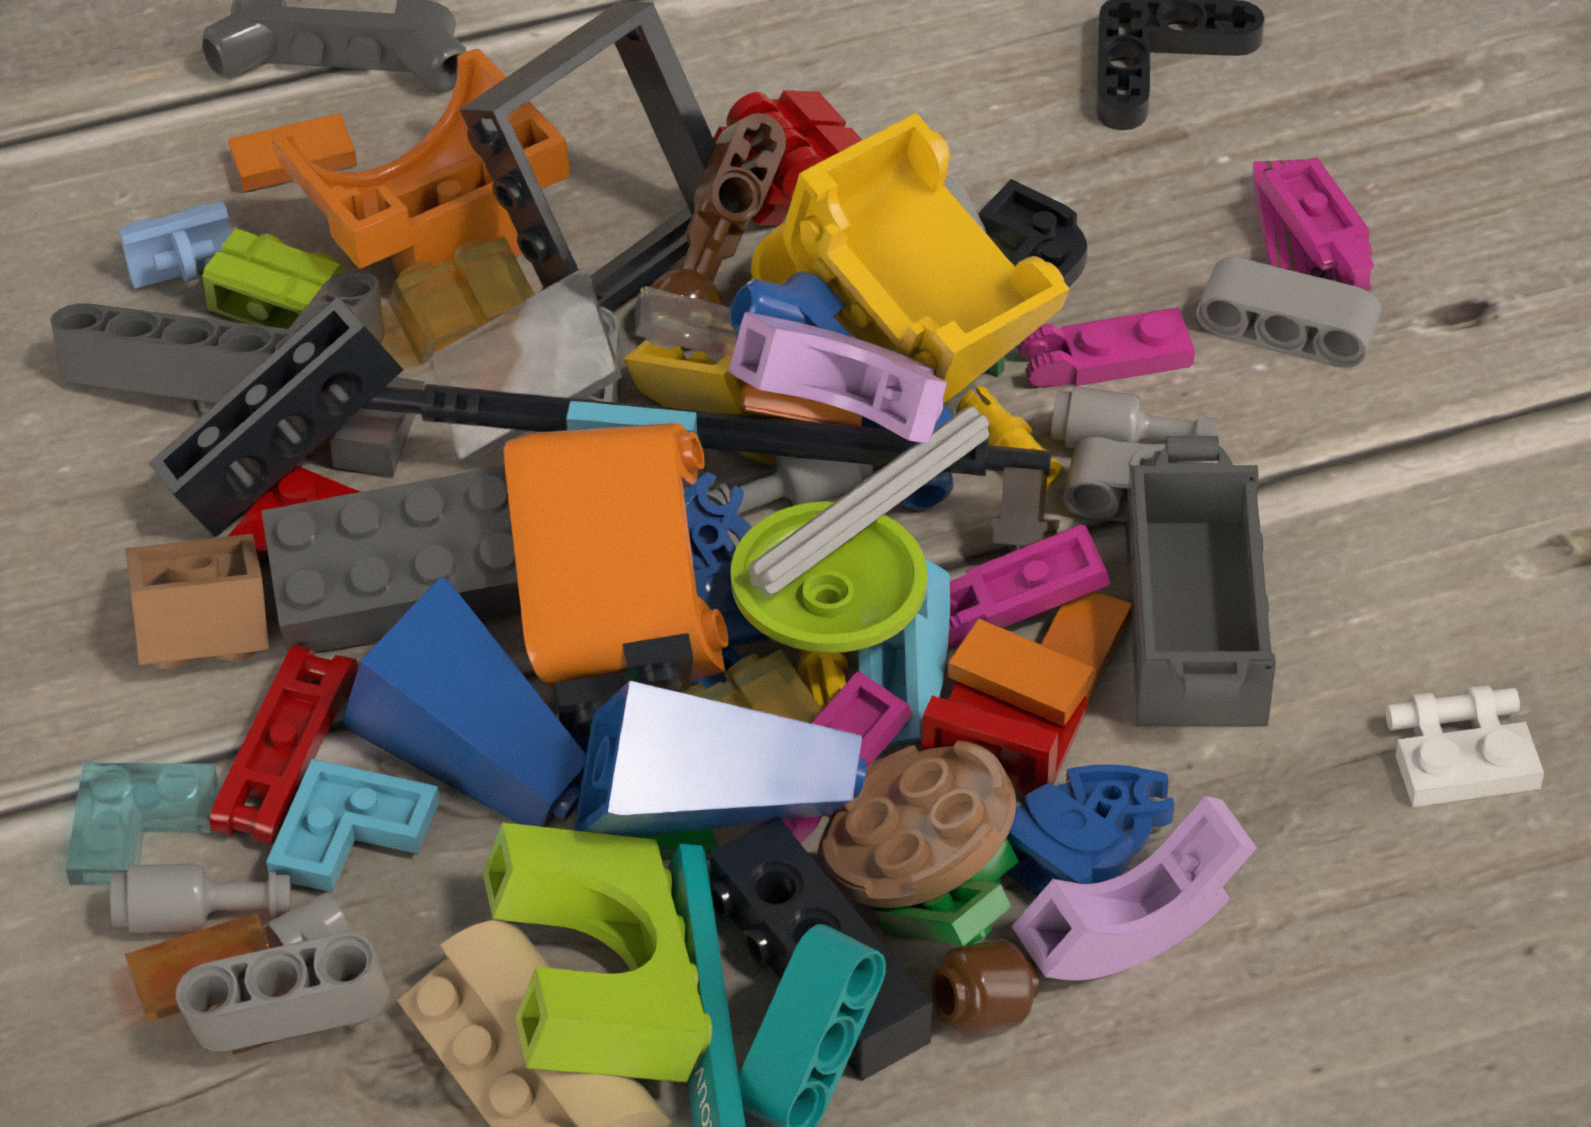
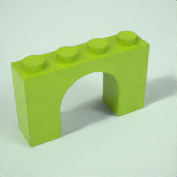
[482,822,712,1082]

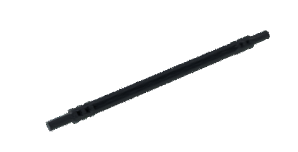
[362,384,1052,477]

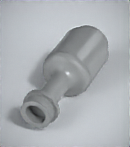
[1051,386,1217,449]
[707,456,873,515]
[110,863,291,933]

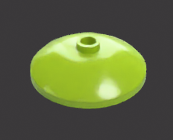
[731,501,927,653]

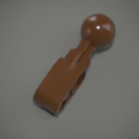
[645,113,786,346]

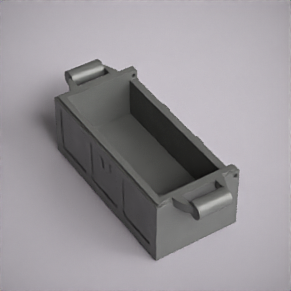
[1125,436,1276,726]

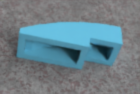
[859,558,950,748]

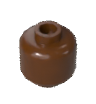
[931,939,1039,1035]

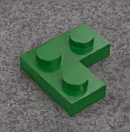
[873,839,1019,946]

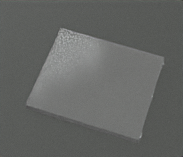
[429,268,622,468]

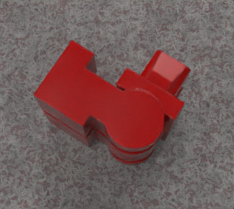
[713,90,862,226]

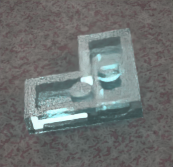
[66,762,218,886]

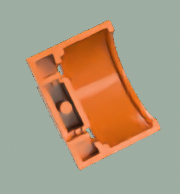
[271,49,570,300]

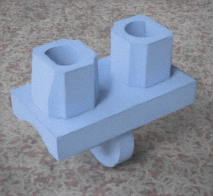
[118,201,231,289]

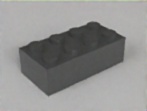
[262,465,521,653]

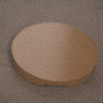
[821,740,1016,908]

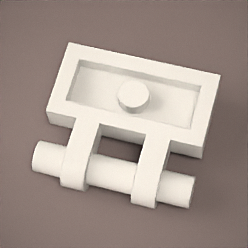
[1385,685,1544,807]

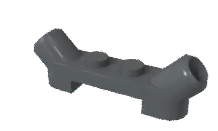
[202,0,467,93]

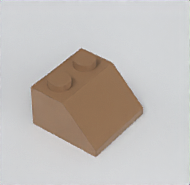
[125,534,269,669]

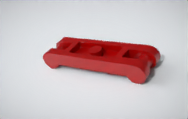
[209,645,358,846]

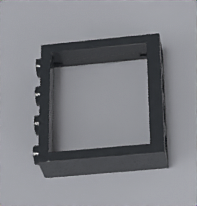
[459,2,738,320]

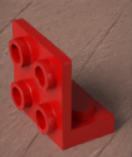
[922,681,1088,796]

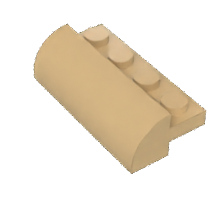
[397,920,672,1127]

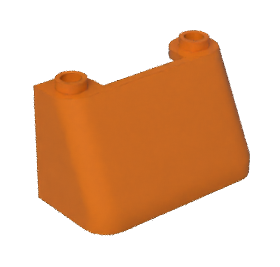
[504,423,728,689]

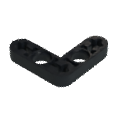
[1096,0,1265,131]

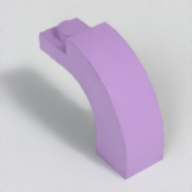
[728,312,947,444]
[1012,796,1257,980]

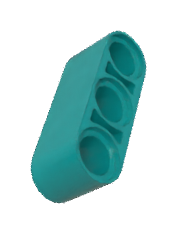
[738,924,886,1127]

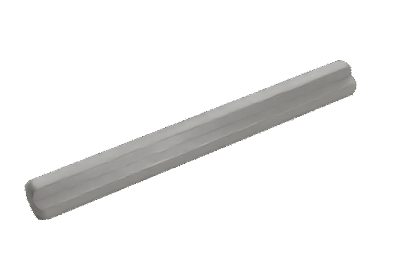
[748,407,990,596]

